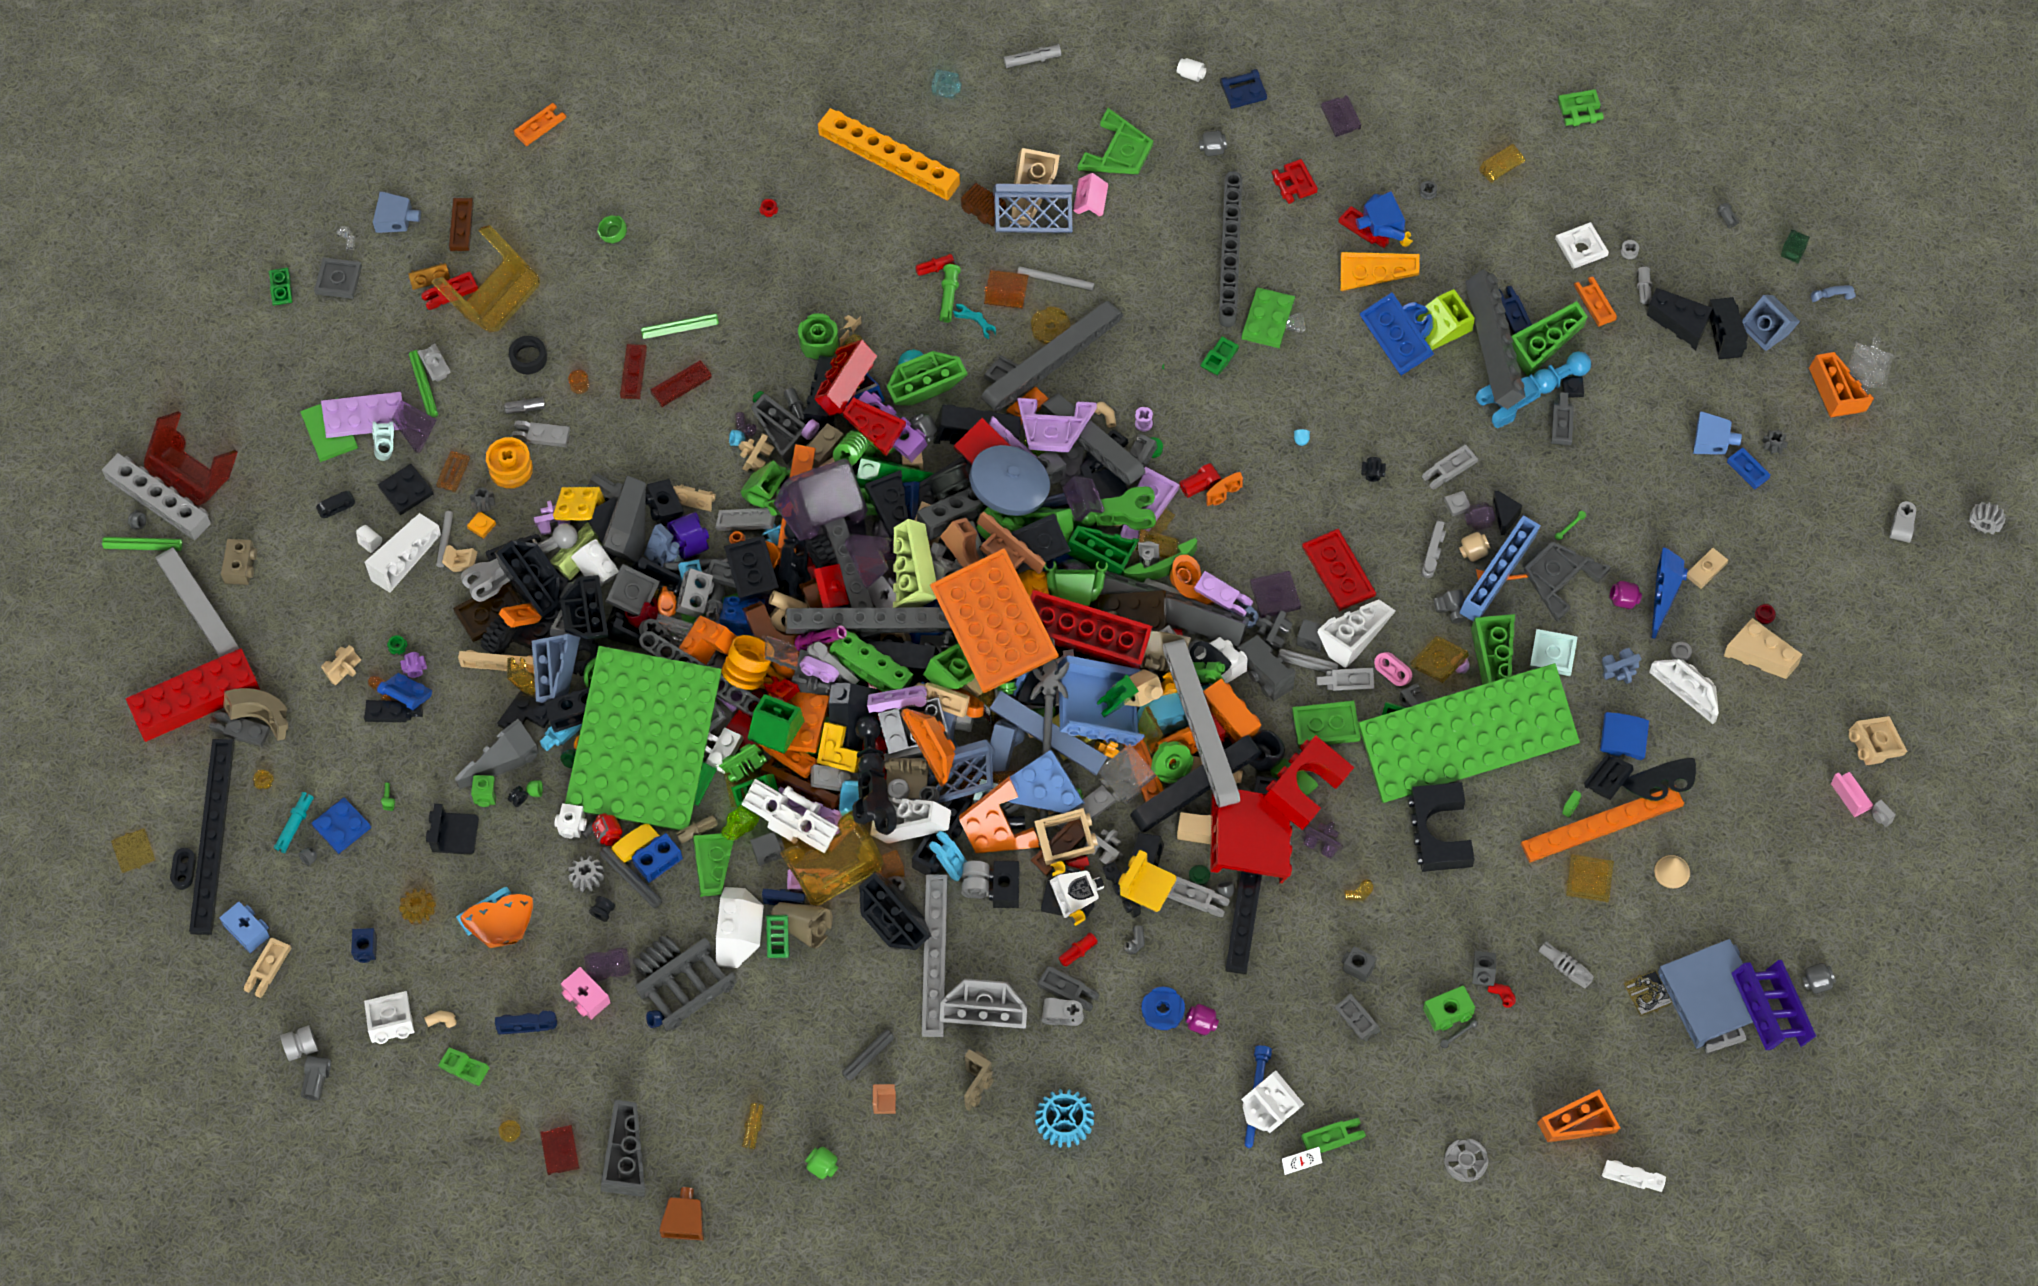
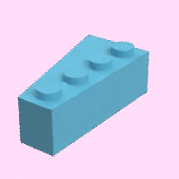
[1137,684,1210,742]

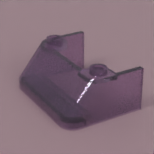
[845,534,896,588]

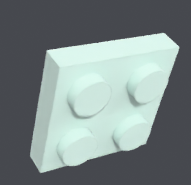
[1530,629,1577,676]

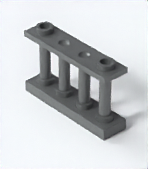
[635,938,737,1032]

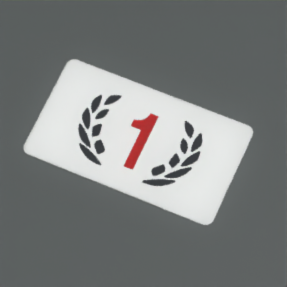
[1282,1147,1322,1175]

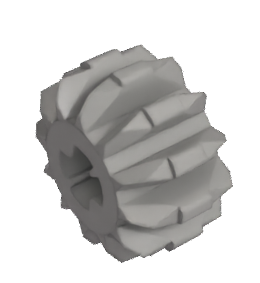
[1969,502,2006,534]
[568,855,604,892]

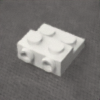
[1196,637,1248,686]
[364,991,414,1044]

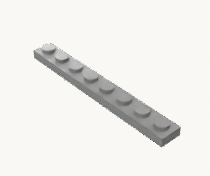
[922,875,948,1037]

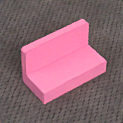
[1073,173,1108,216]
[1831,772,1873,817]

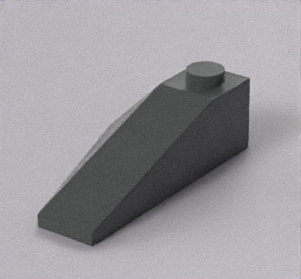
[602,476,646,563]
[455,719,539,789]

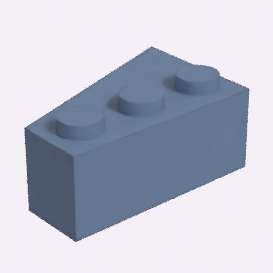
[532,634,580,703]

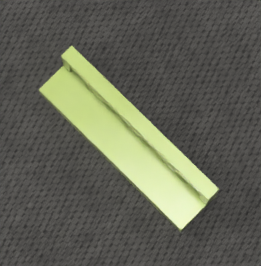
[550,522,602,580]

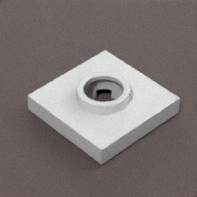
[1555,222,1609,269]

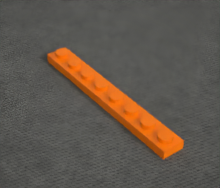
[1521,786,1684,863]

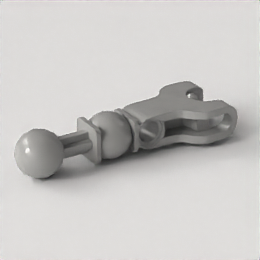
[461,523,578,602]

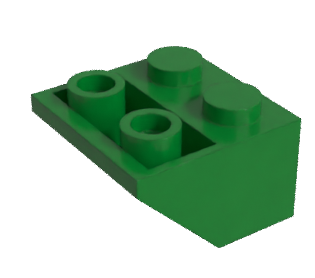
[748,694,805,754]

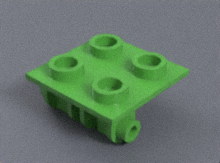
[719,744,768,782]

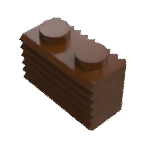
[961,183,1006,226]

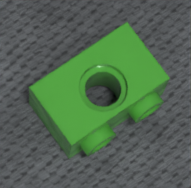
[1423,985,1475,1031]

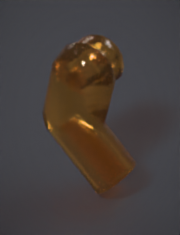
[368,676,391,700]

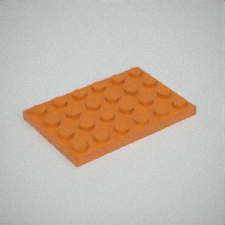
[930,548,1059,694]

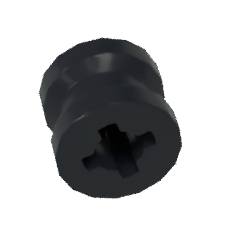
[589,896,616,922]

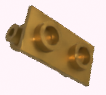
[408,262,450,290]

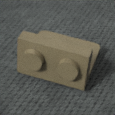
[964,1049,994,1111]

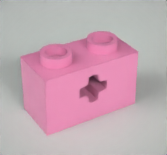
[561,967,610,1020]

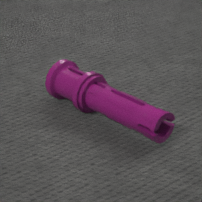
[795,626,847,652]

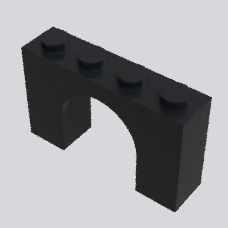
[1408,782,1475,872]

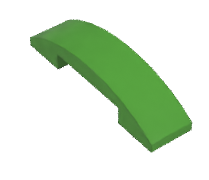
[1123,538,1197,582]

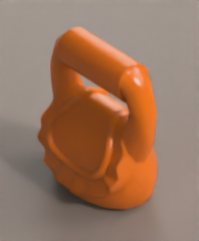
[657,586,677,618]

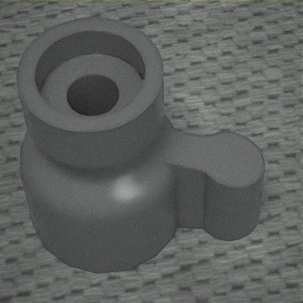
[1433,590,1467,624]

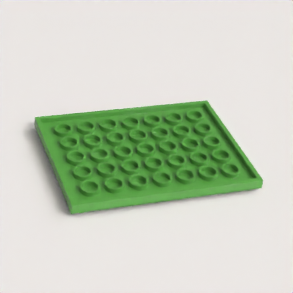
[565,646,722,831]

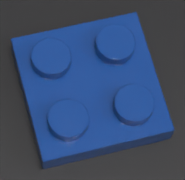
[311,797,371,854]

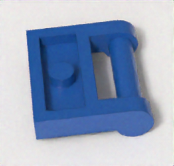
[377,673,432,710]

